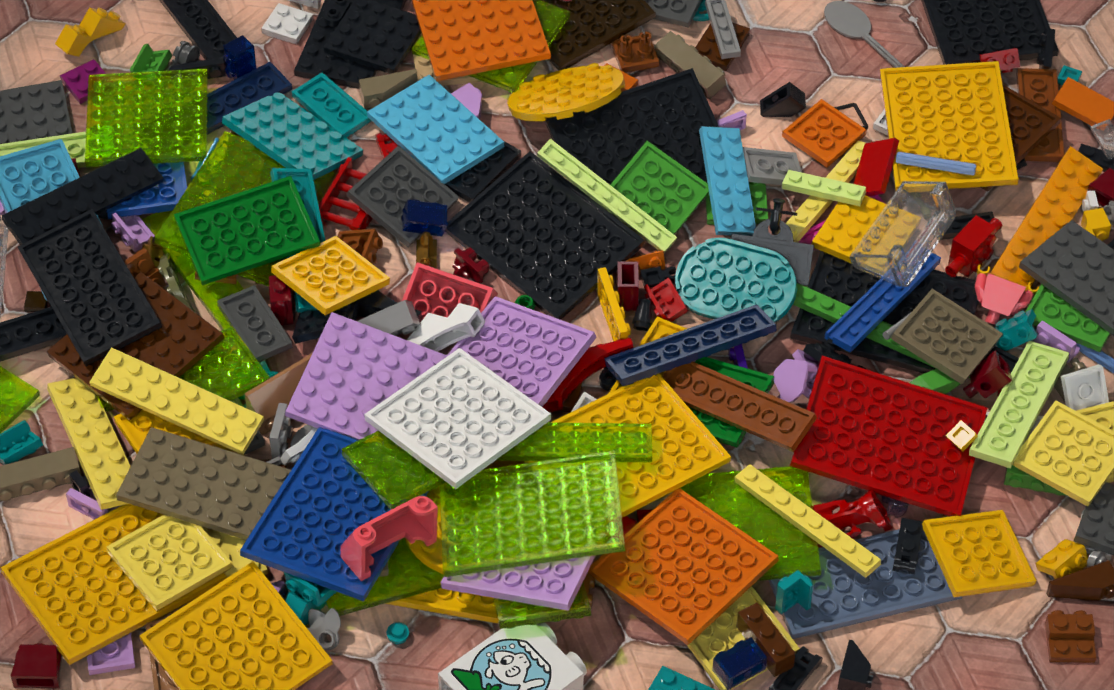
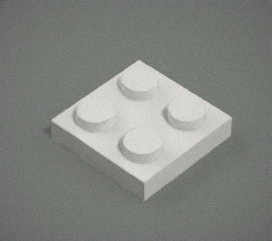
[261,3,313,45]
[1061,364,1109,411]

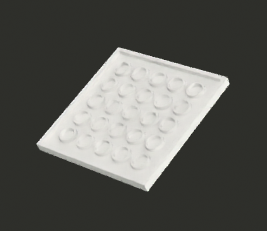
[364,348,551,489]

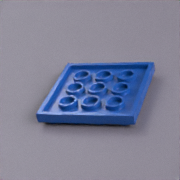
[102,152,190,219]

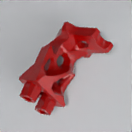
[810,490,894,549]

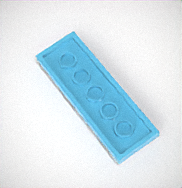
[699,126,756,236]

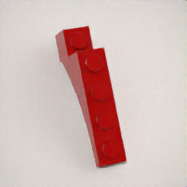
[543,338,633,413]

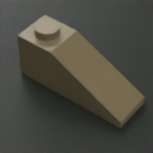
[359,69,418,110]

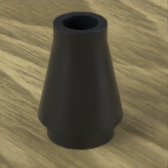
[632,299,653,331]

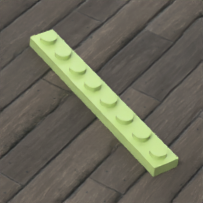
[537,139,677,254]

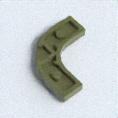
[158,253,196,313]

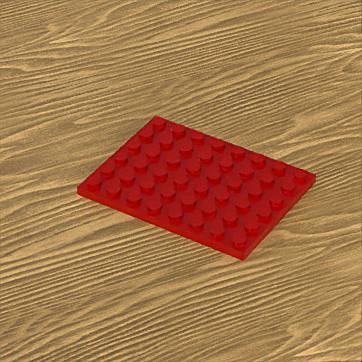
[790,356,987,517]

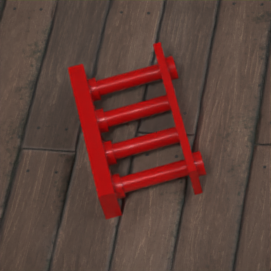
[318,157,373,230]

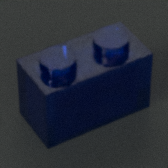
[223,35,256,80]
[402,200,447,237]
[712,637,767,690]

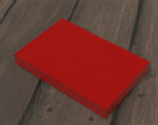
[853,138,899,196]

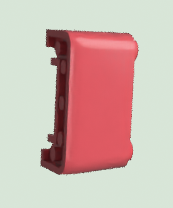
[341,496,438,581]

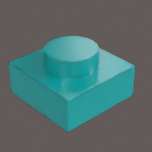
[1057,65,1082,85]

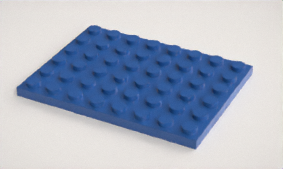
[240,427,438,601]

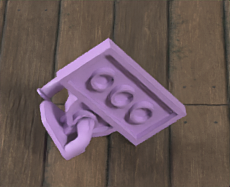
[773,349,820,403]

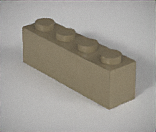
[654,31,726,99]
[0,447,81,501]

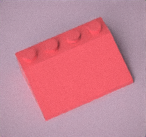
[402,262,498,319]

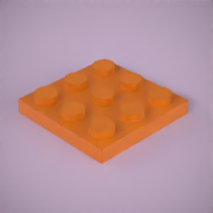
[782,99,867,167]

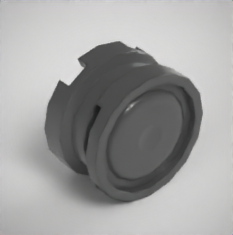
[172,41,200,65]

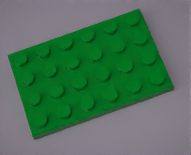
[174,176,320,286]

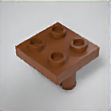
[611,32,659,73]

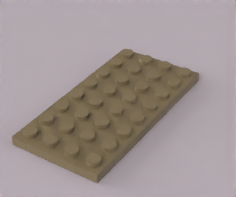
[116,427,291,540]

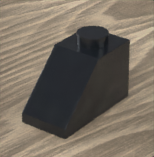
[760,82,806,117]
[837,640,874,690]

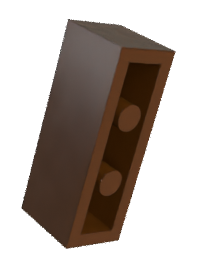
[736,603,795,677]

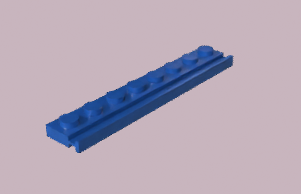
[825,244,941,353]

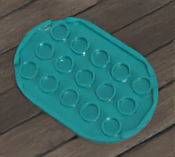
[675,238,797,323]

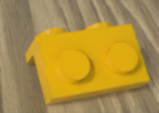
[1035,539,1088,579]

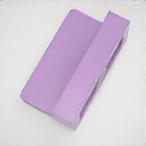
[66,488,119,520]

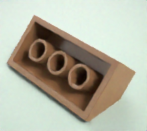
[245,353,312,435]

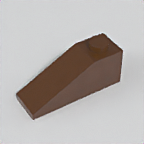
[1046,560,1114,600]

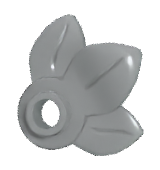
[307,608,341,650]

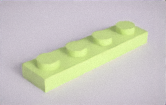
[782,170,866,206]

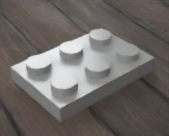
[743,147,802,185]

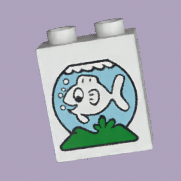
[438,613,587,690]

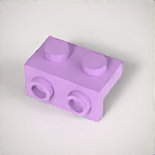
[111,213,156,252]
[1034,321,1080,363]

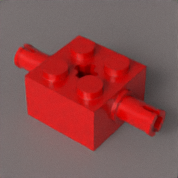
[945,215,1002,278]

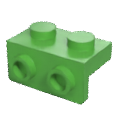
[130,44,173,84]

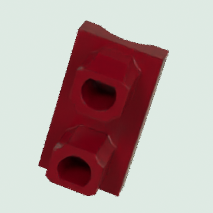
[452,247,489,284]

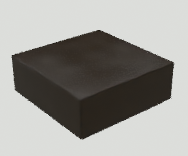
[24,291,48,312]

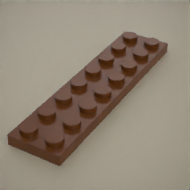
[662,361,817,452]

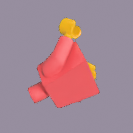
[975,265,1039,325]

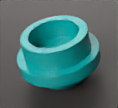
[386,622,409,645]

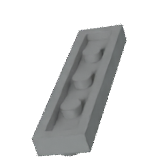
[705,0,741,59]

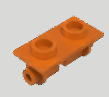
[626,250,666,276]

